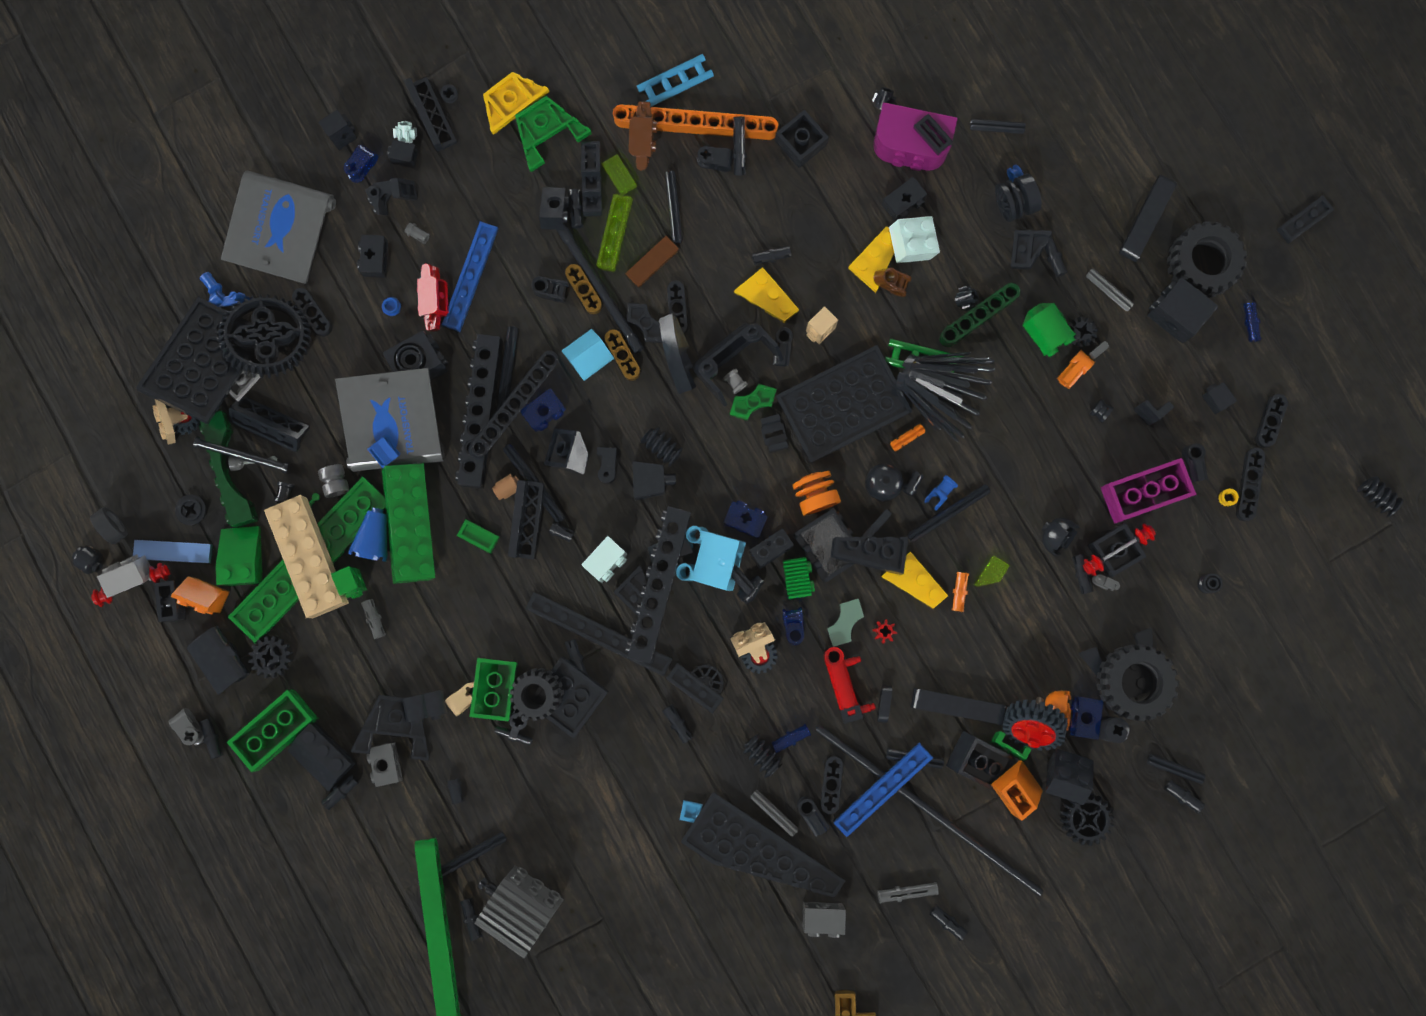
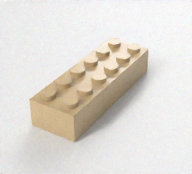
[264,495,349,619]

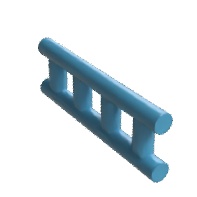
[636,54,714,107]

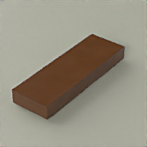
[625,236,679,288]

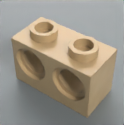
[806,307,838,344]

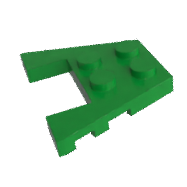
[515,96,592,172]

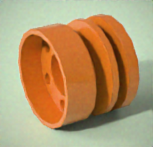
[792,471,841,516]

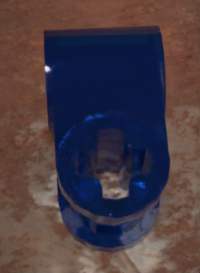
[344,144,378,183]
[782,607,804,645]

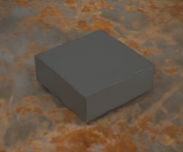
[1088,341,1109,360]

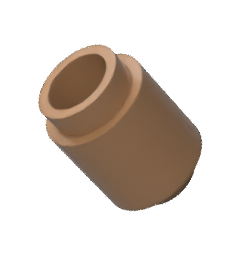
[492,474,519,500]

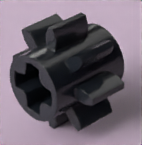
[872,87,897,110]
[955,286,979,310]

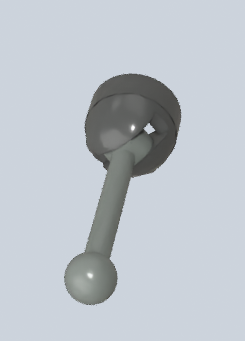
[228,456,277,471]

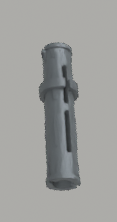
[877,882,939,904]

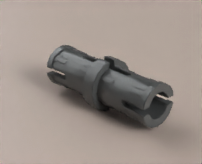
[361,599,386,639]

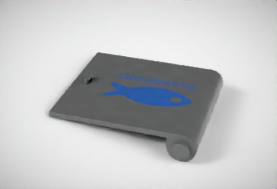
[221,170,336,284]
[335,368,445,472]

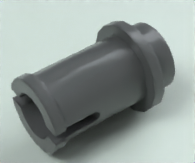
[405,223,430,244]

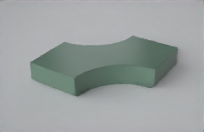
[827,599,864,647]

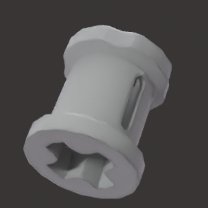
[723,369,748,394]

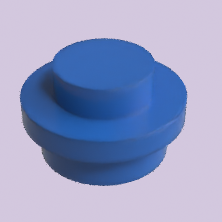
[382,297,401,316]

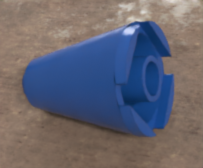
[348,507,388,562]

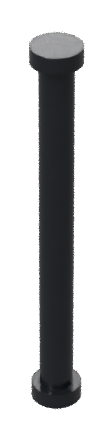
[193,436,289,474]

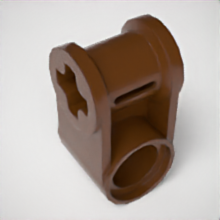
[873,268,911,297]

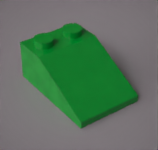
[216,526,263,586]

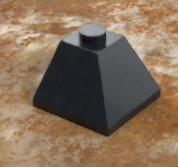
[544,428,589,474]

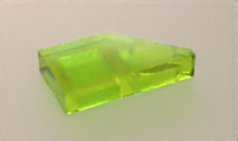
[974,555,1010,587]

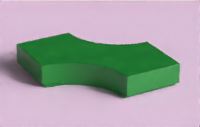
[730,384,777,420]

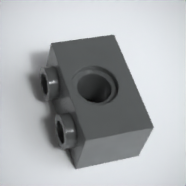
[367,742,403,787]

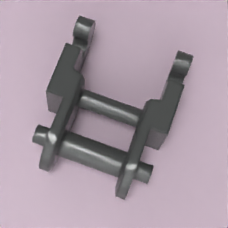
[1092,575,1120,591]

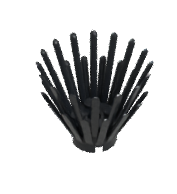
[896,352,995,442]

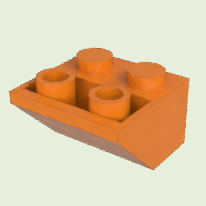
[171,576,229,615]
[991,760,1043,821]

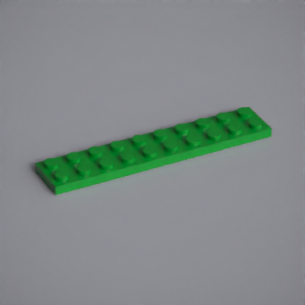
[228,477,386,643]

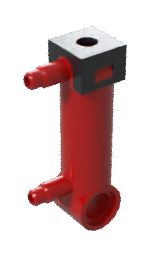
[823,647,876,724]

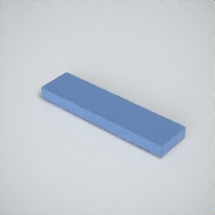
[133,540,213,564]

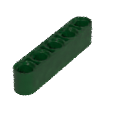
[939,283,1020,347]

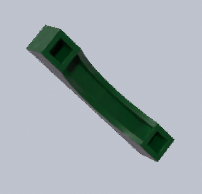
[199,411,259,528]

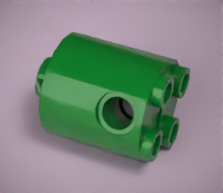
[1022,303,1076,357]

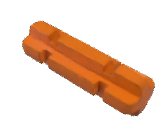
[890,424,925,451]

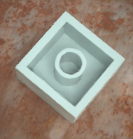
[889,216,940,263]
[582,536,628,583]

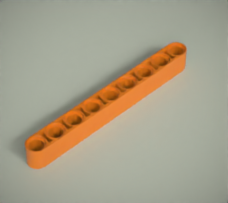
[613,105,778,140]

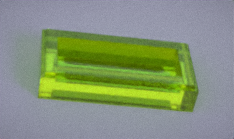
[602,154,637,196]

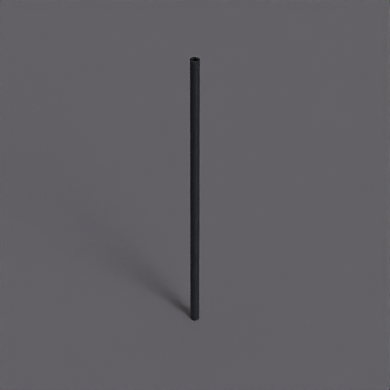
[815,725,1044,896]

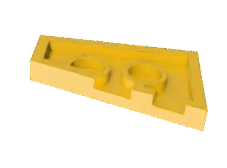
[848,226,894,293]
[734,267,799,323]
[881,552,948,609]

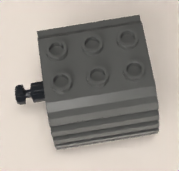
[474,866,564,958]

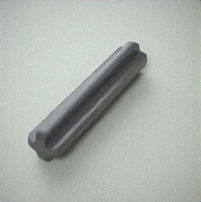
[1086,268,1134,311]
[751,790,798,836]

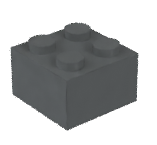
[802,902,846,938]

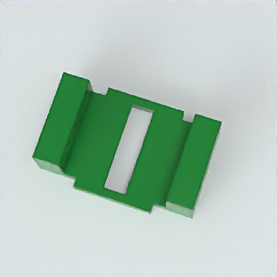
[991,731,1032,760]

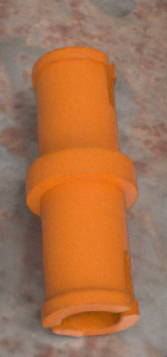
[952,572,969,612]

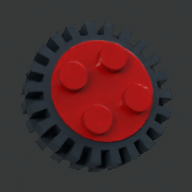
[1003,697,1068,750]

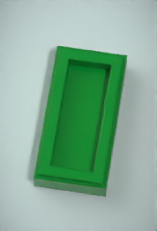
[457,519,500,554]

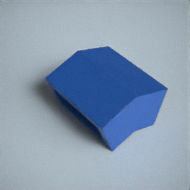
[367,435,400,468]

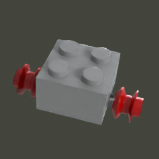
[91,554,170,607]

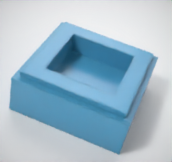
[680,800,703,823]

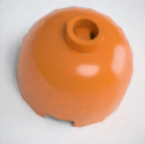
[1045,690,1071,730]

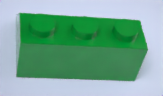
[469,658,519,721]

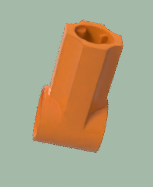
[1057,350,1095,389]

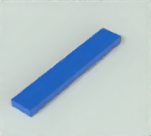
[442,221,498,332]
[833,742,933,837]

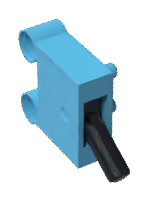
[676,526,756,594]

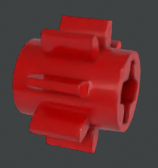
[872,619,897,644]

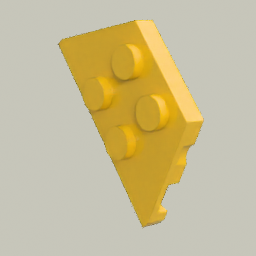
[483,72,549,135]

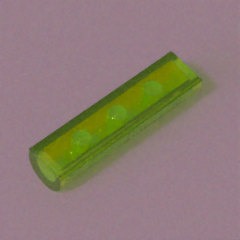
[596,194,633,272]

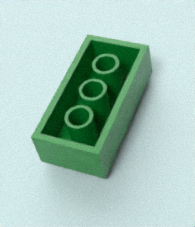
[227,689,319,772]

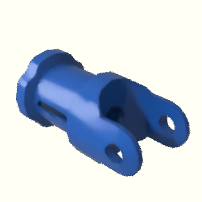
[925,475,958,510]

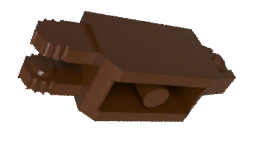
[629,101,657,171]

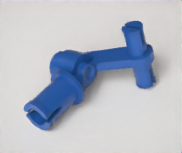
[200,272,251,308]

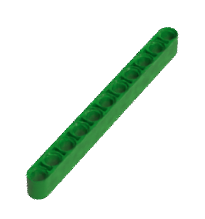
[415,838,461,1016]

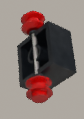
[1083,523,1156,577]

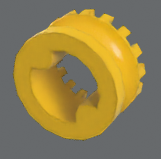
[1218,488,1239,507]

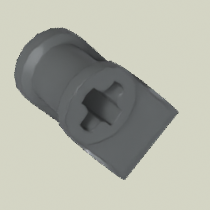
[168,708,204,745]

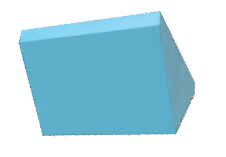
[562,329,614,381]

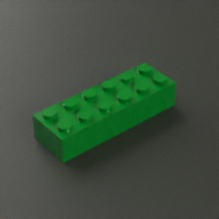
[382,463,435,584]

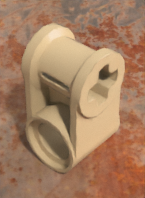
[445,682,474,717]

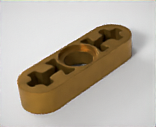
[565,264,602,314]
[605,330,640,381]

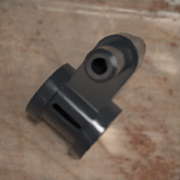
[494,709,533,745]

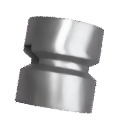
[318,464,350,498]

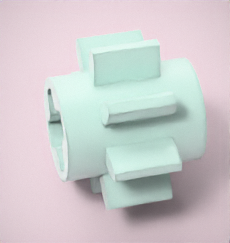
[393,121,417,143]

